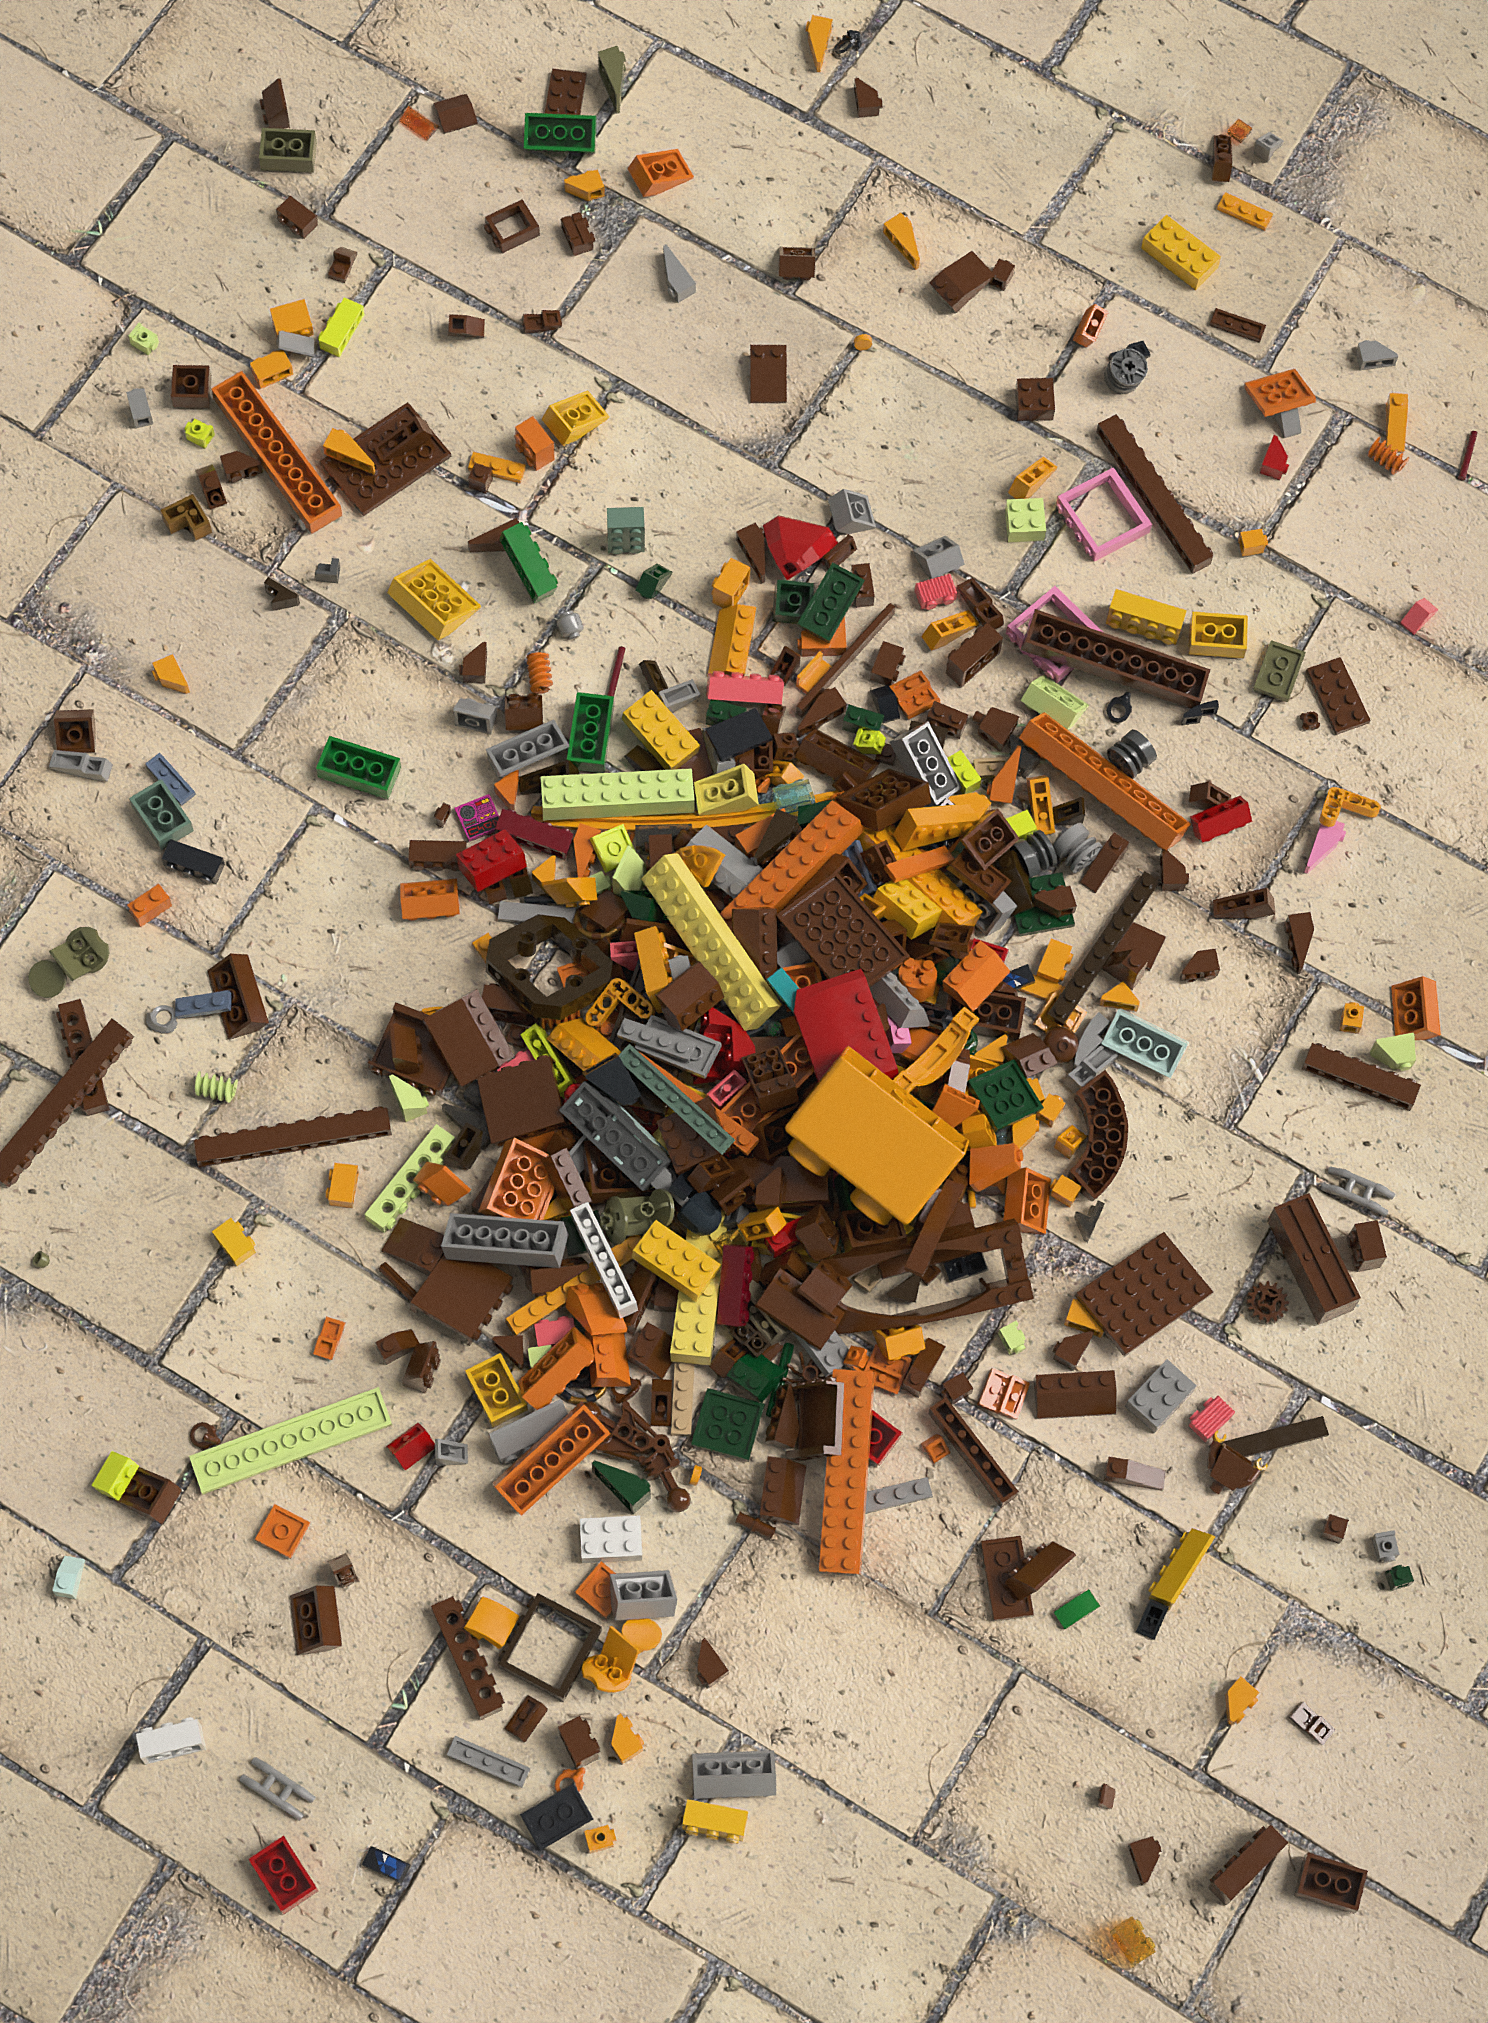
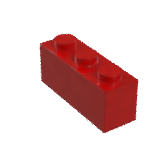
[1190,796,1253,843]

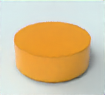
[854,334,872,350]
[689,1465,702,1486]

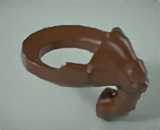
[190,1422,221,1450]

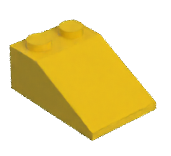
[541,390,609,446]

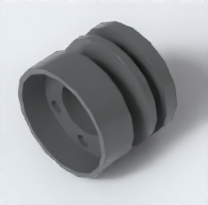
[1104,349,1148,394]
[1107,729,1157,779]
[1010,830,1057,879]

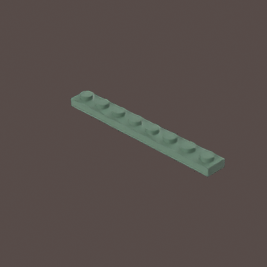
[619,1044,735,1154]

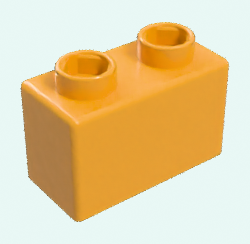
[785,1046,969,1225]

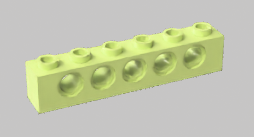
[365,1124,455,1233]

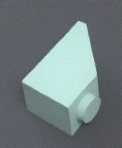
[53,1556,85,1599]

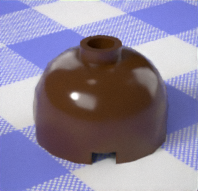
[1041,1026,1079,1064]

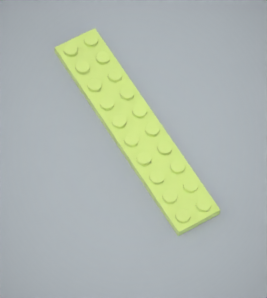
[189,1387,392,1495]

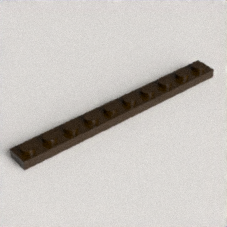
[1047,871,1161,1027]

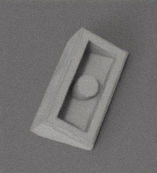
[276,331,314,357]

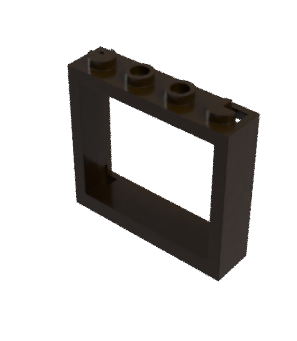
[497,1593,602,1702]

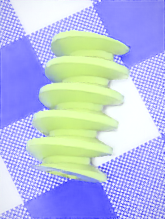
[195,1071,238,1103]

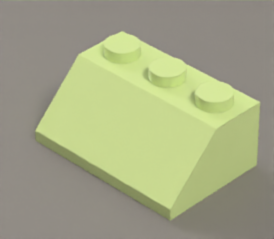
[1020,674,1089,730]

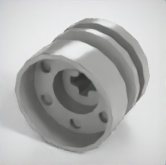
[1053,823,1103,873]

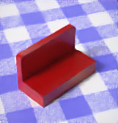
[386,1423,435,1470]

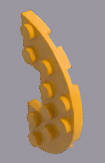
[662,845,725,924]

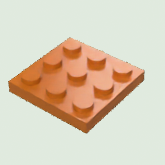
[1244,369,1316,417]

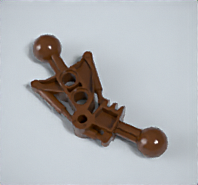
[584,1401,691,1513]

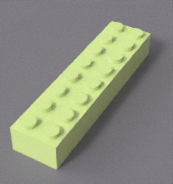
[541,769,694,821]

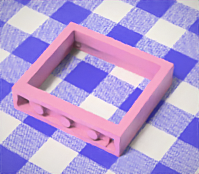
[1056,467,1152,562]
[1006,586,1104,683]

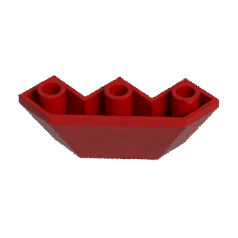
[763,515,839,580]
[690,1007,755,1084]

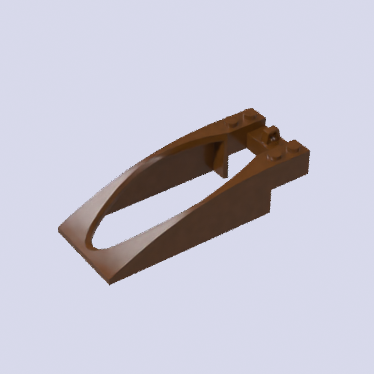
[819,1218,1034,1334]

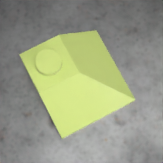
[1370,1033,1416,1071]
[389,1074,429,1122]

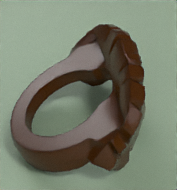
[611,1377,642,1404]

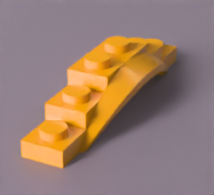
[893,1007,979,1093]

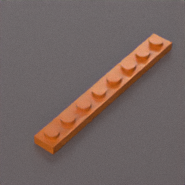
[638,1051,759,1156]

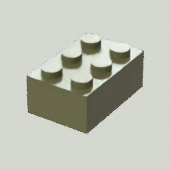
[259,128,317,173]

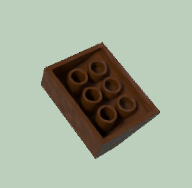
[836,768,931,832]
[422,989,515,1087]
[583,1141,656,1204]

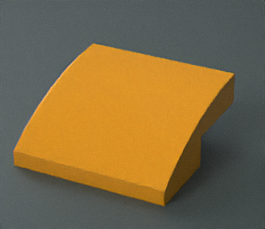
[1032,992,1087,1033]
[464,1596,520,1649]

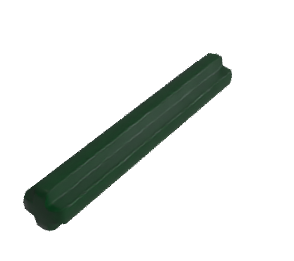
[766,1343,794,1418]

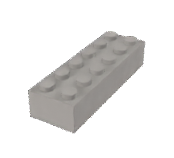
[441,1213,568,1268]

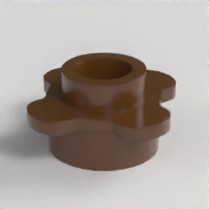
[1300,712,1320,730]

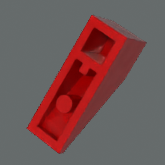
[764,1215,805,1258]

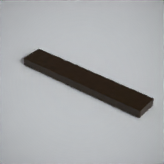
[1209,1416,1329,1457]

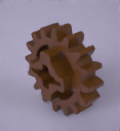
[1246,1281,1289,1325]

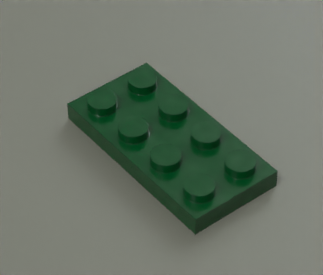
[797,562,865,643]

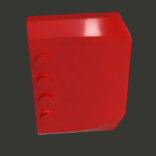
[793,969,899,1082]

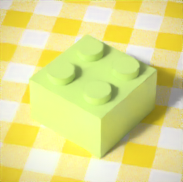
[1005,498,1046,542]

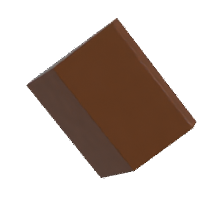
[433,93,478,134]

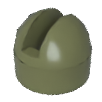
[32,1251,50,1268]

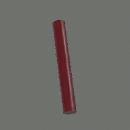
[1458,430,1478,481]
[607,646,626,696]

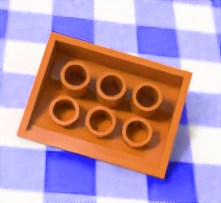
[478,1138,555,1220]

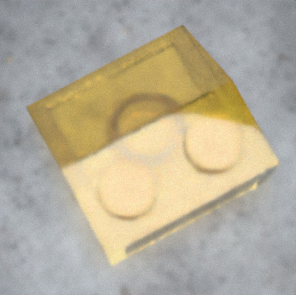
[1110,1917,1156,1968]

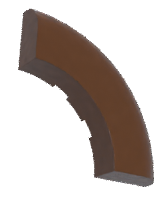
[1067,1070,1128,1202]

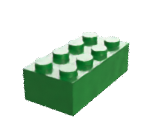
[524,113,597,154]
[499,522,558,604]
[567,692,614,773]
[316,736,401,800]

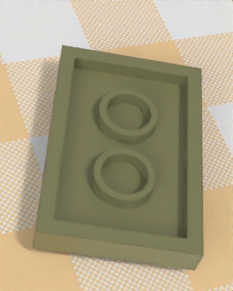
[1253,640,1306,702]

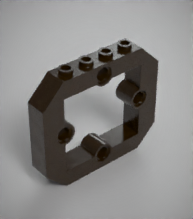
[485,914,613,1020]

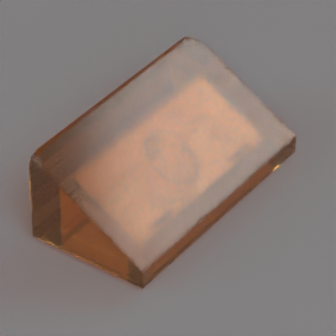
[400,106,440,140]

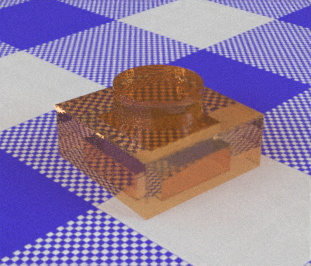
[1227,118,1252,143]

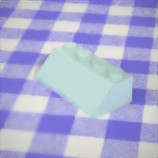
[1102,1008,1189,1078]

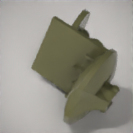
[28,926,110,998]
[599,1188,674,1245]

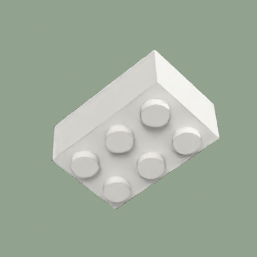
[580,1516,642,1563]
[136,1717,206,1764]

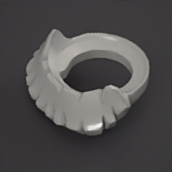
[146,1005,178,1033]

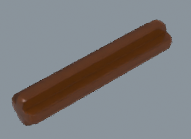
[378,1262,417,1302]

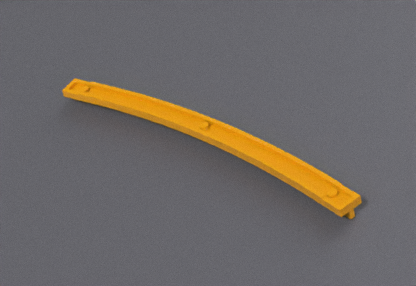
[531,790,838,833]

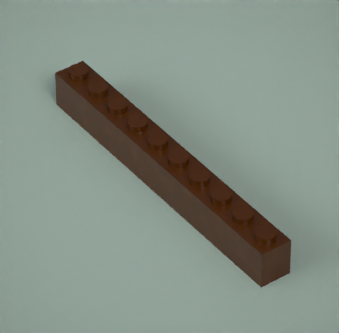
[1096,414,1213,574]
[0,1018,134,1187]
[194,1106,392,1168]

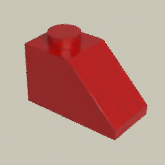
[1260,435,1289,480]

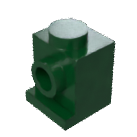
[1385,1565,1414,1591]

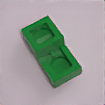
[1054,1589,1101,1629]

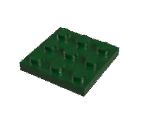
[1014,872,1075,937]
[967,1059,1044,1132]
[691,1388,765,1462]

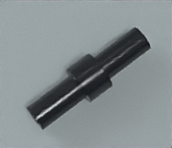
[524,894,556,905]

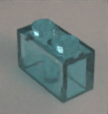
[772,779,815,814]

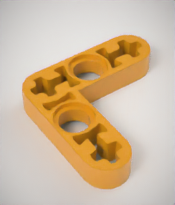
[1319,787,1381,827]
[585,978,656,1027]

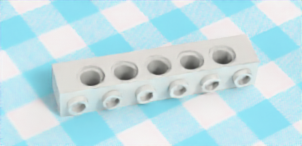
[570,1202,638,1319]

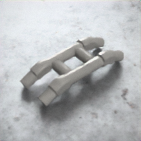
[1321,1166,1395,1217]
[240,1757,316,1821]

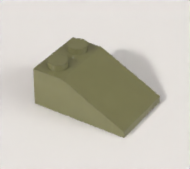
[598,45,626,114]

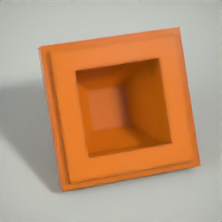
[755,777,771,793]

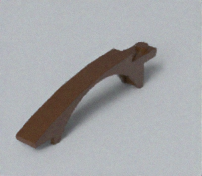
[904,1164,970,1277]

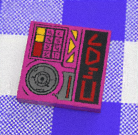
[454,794,499,842]

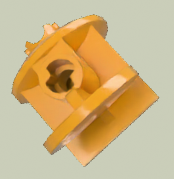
[581,1618,662,1692]

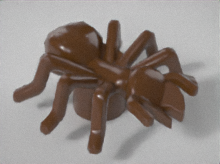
[782,1352,833,1401]

